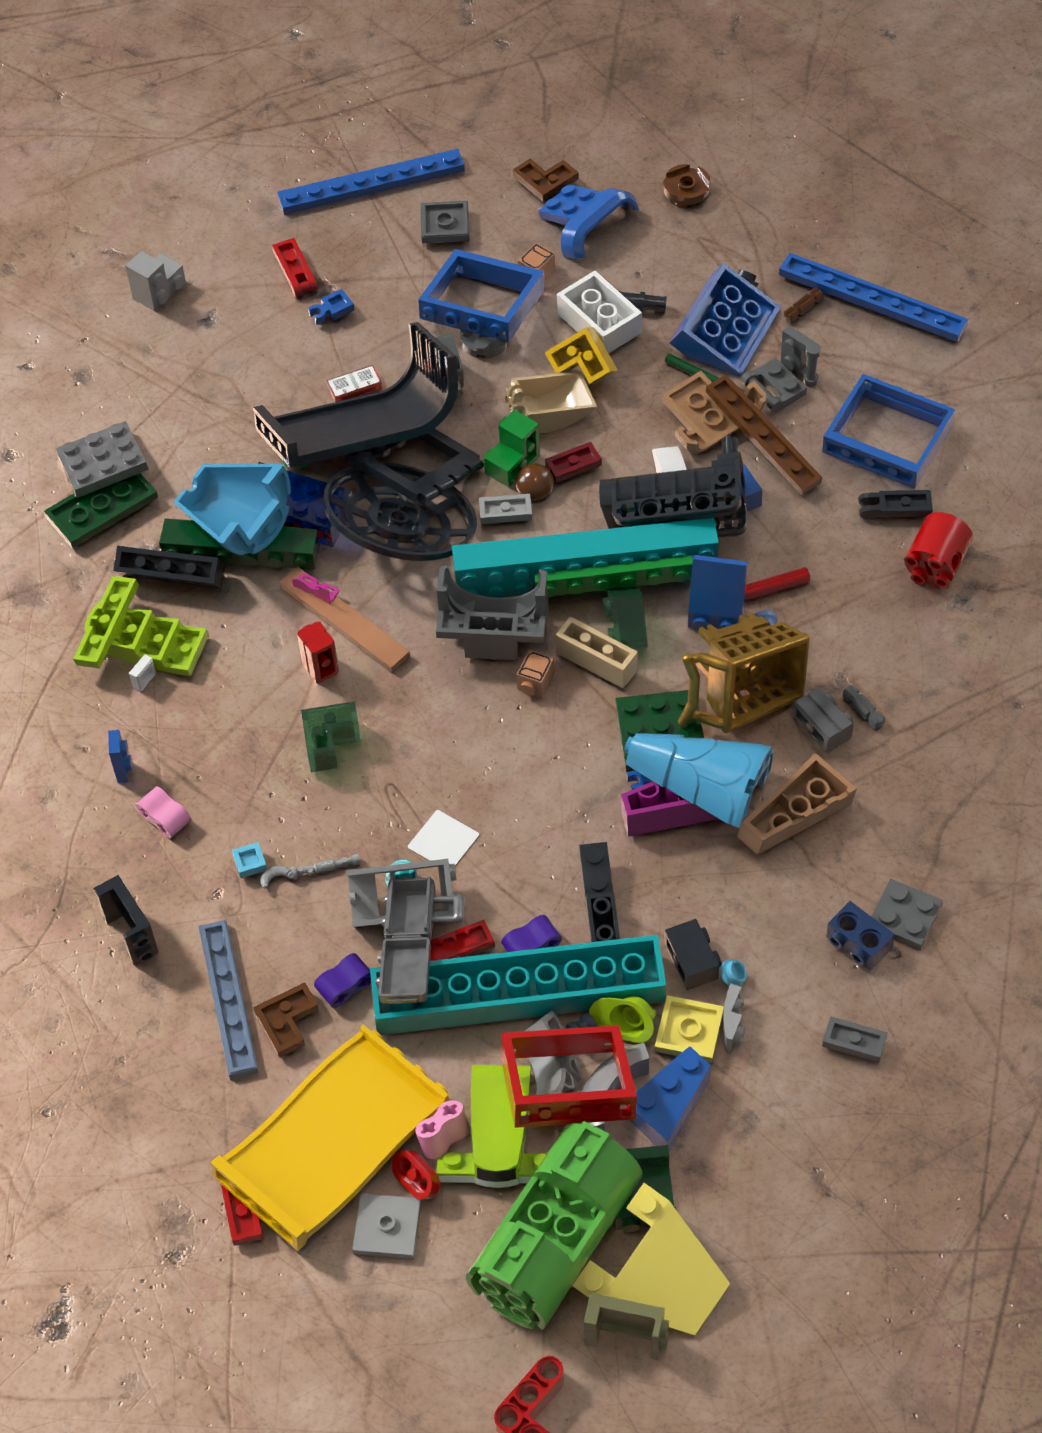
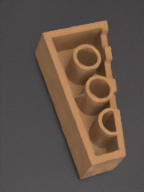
[737,753,857,855]

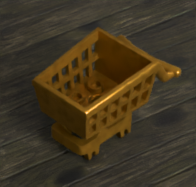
[678,612,810,733]

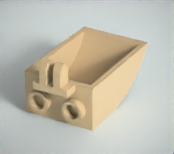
[504,371,597,434]

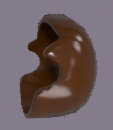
[516,463,555,501]

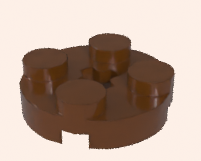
[663,164,710,208]

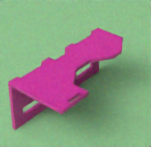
[292,573,340,603]

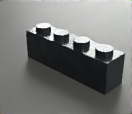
[113,546,226,588]

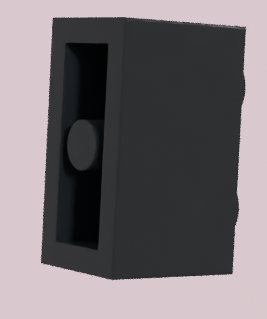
[664,919,722,990]

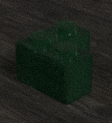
[602,587,648,649]
[301,701,361,773]

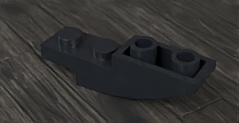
[579,842,620,942]

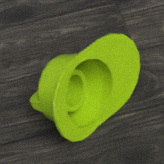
[589,996,656,1043]

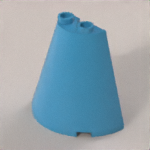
[173,464,291,555]

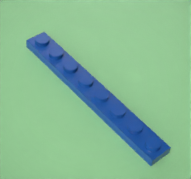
[277,149,465,214]
[779,253,968,342]

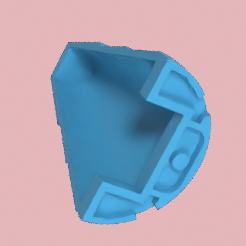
[624,733,774,828]

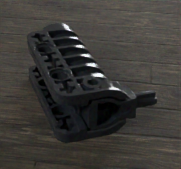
[599,435,748,538]

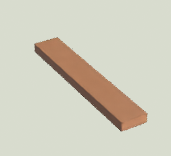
[279,567,410,673]

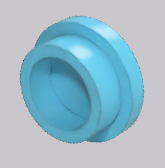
[720,959,747,986]

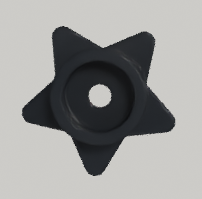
[737,269,759,287]

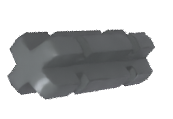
[843,685,885,729]

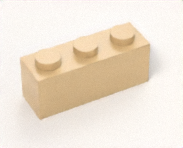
[555,616,638,689]

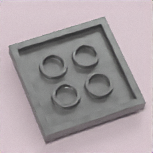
[56,421,149,498]

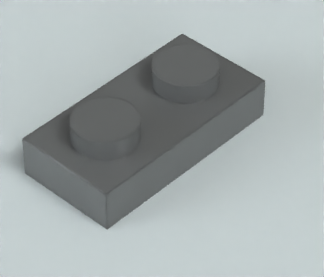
[822,1016,888,1063]

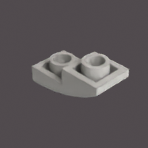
[723,983,745,1053]

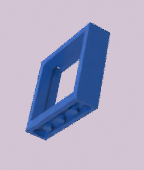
[418,249,544,342]
[822,374,955,489]

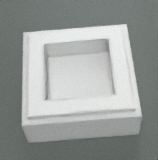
[129,654,156,692]

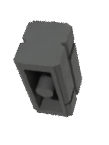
[793,687,854,753]

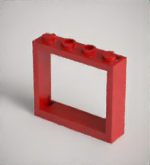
[501,1025,637,1128]

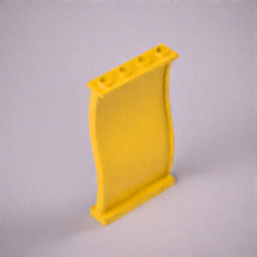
[211,1024,449,1251]

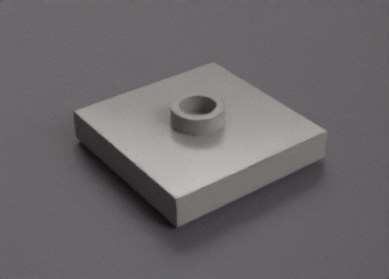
[352,1194,421,1259]

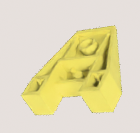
[573,1183,730,1336]

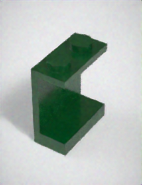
[615,1145,676,1232]

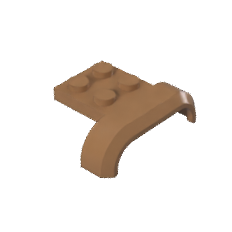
[661,371,766,452]

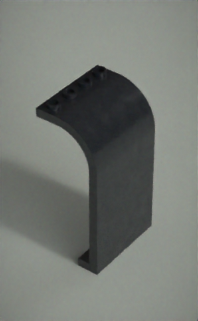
[253,322,460,468]

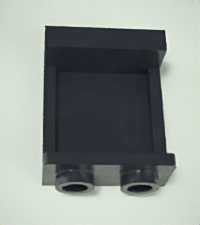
[93,875,159,965]

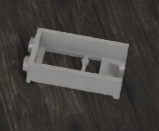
[346,858,458,927]

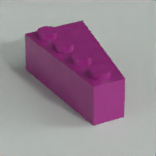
[621,781,719,837]

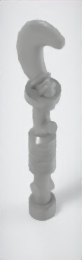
[260,854,360,889]

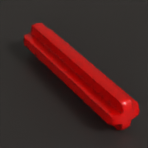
[745,567,810,601]

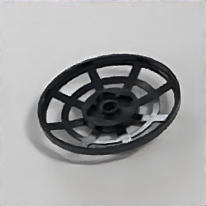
[323,462,477,561]

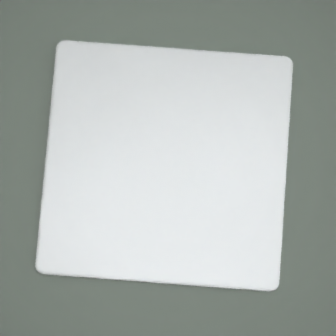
[408,810,479,865]

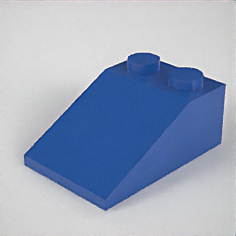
[688,555,747,630]

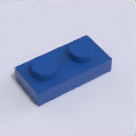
[108,730,133,783]

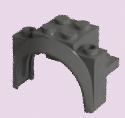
[436,565,548,660]

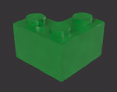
[483,409,540,488]

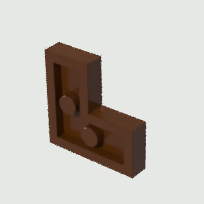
[512,158,579,202]
[253,982,319,1058]

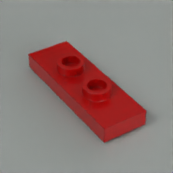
[430,920,495,961]

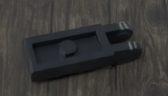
[858,490,933,519]

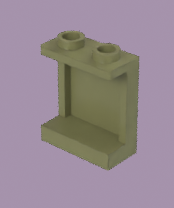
[584,1293,669,1359]

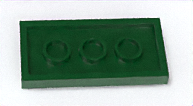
[44,473,158,549]

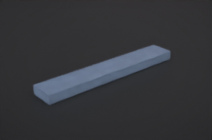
[199,920,259,1080]

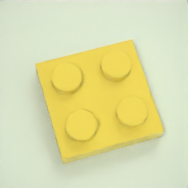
[655,995,724,1063]

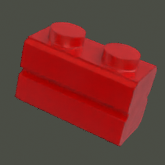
[297,621,339,683]

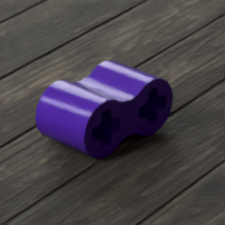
[501,915,562,952]
[314,953,371,1008]

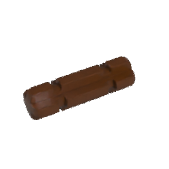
[783,287,824,323]

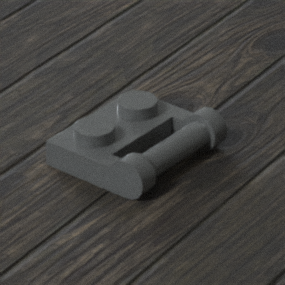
[781,325,821,387]
[740,358,807,413]

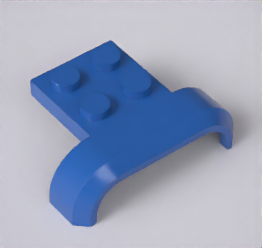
[538,184,639,259]

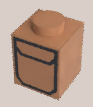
[518,243,555,281]
[517,650,555,698]

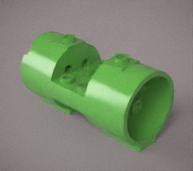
[466,1121,643,1330]

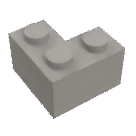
[125,251,186,311]

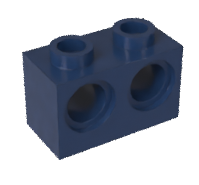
[826,901,895,970]

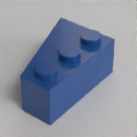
[629,1046,711,1152]

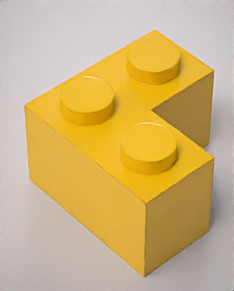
[545,327,618,384]

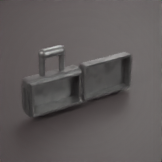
[375,877,465,1004]

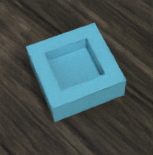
[232,842,267,878]

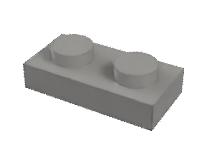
[479,494,532,524]

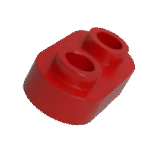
[392,1150,440,1200]

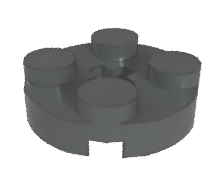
[460,312,508,358]

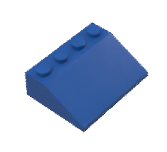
[669,263,781,377]

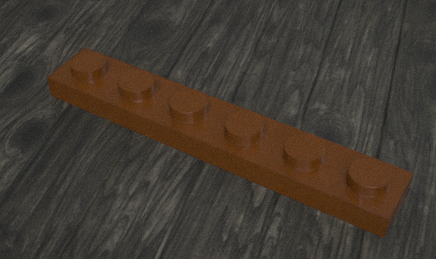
[706,374,823,496]

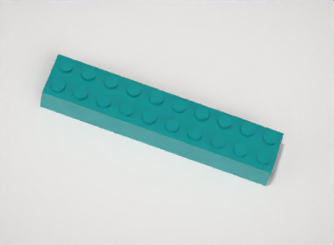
[452,518,719,598]
[370,935,666,1035]

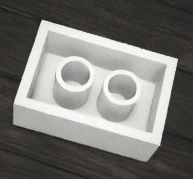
[557,271,642,353]

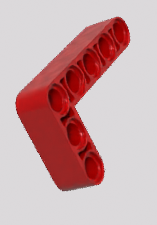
[494,1356,564,1433]

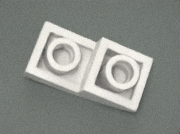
[652,446,686,473]

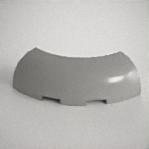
[524,1010,582,1095]
[578,1043,649,1131]

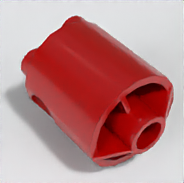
[904,512,973,588]

